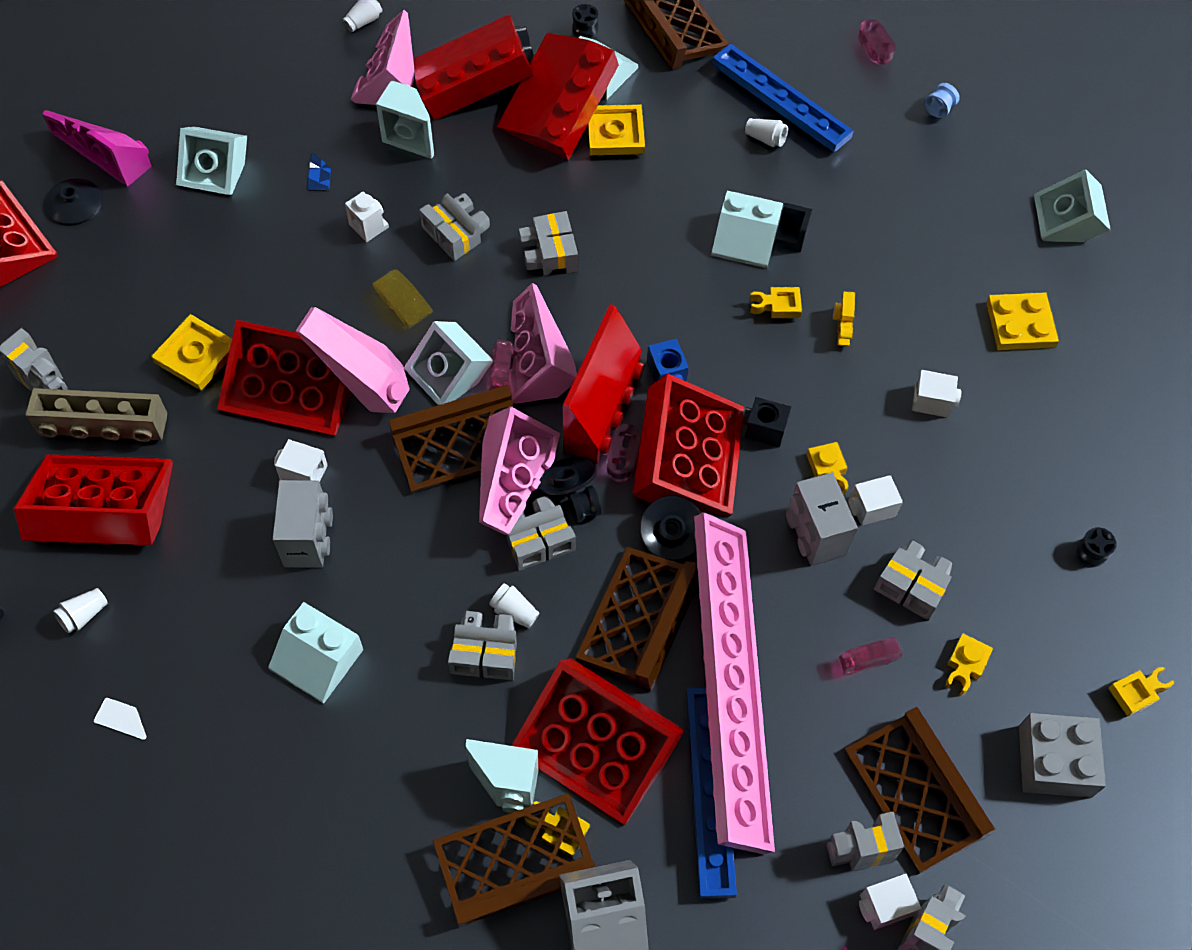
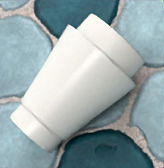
[342,0,382,32]
[745,118,788,148]
[489,583,540,629]
[53,588,108,633]

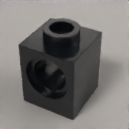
[742,397,791,447]

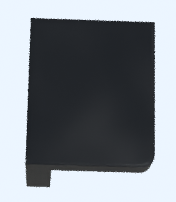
[773,203,812,252]

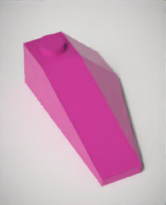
[42,110,152,187]

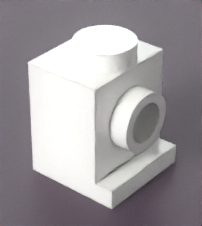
[345,192,389,242]

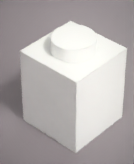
[912,370,961,418]
[274,439,328,482]
[848,475,903,526]
[859,874,922,930]

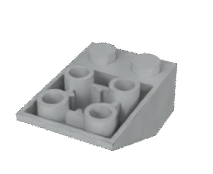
[559,860,649,950]

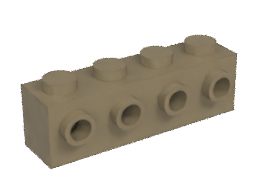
[26,388,168,442]

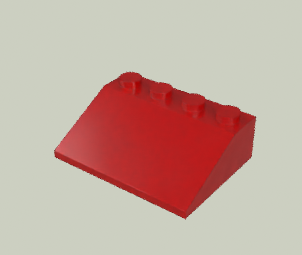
[413,14,533,120]
[497,33,619,160]
[0,181,57,287]
[563,304,645,464]
[217,320,351,435]
[632,373,744,516]
[14,454,173,546]
[511,658,685,825]

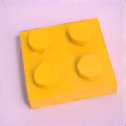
[588,104,645,155]
[986,293,1059,350]
[151,314,232,391]

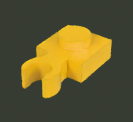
[749,287,802,318]
[833,291,855,347]
[806,442,848,495]
[945,633,993,696]
[1108,667,1174,717]
[525,801,590,858]

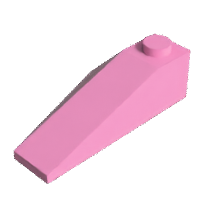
[351,10,415,105]
[507,283,577,404]
[295,307,410,413]
[479,407,560,535]

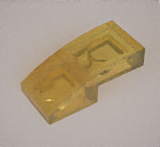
[372,269,433,329]

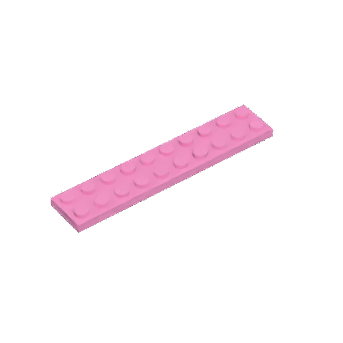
[694,512,775,854]

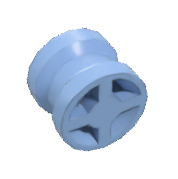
[924,83,959,118]

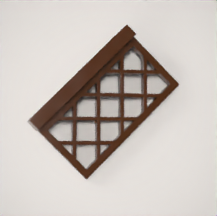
[624,0,729,70]
[389,385,514,494]
[575,547,699,692]
[845,706,995,874]
[433,793,596,928]

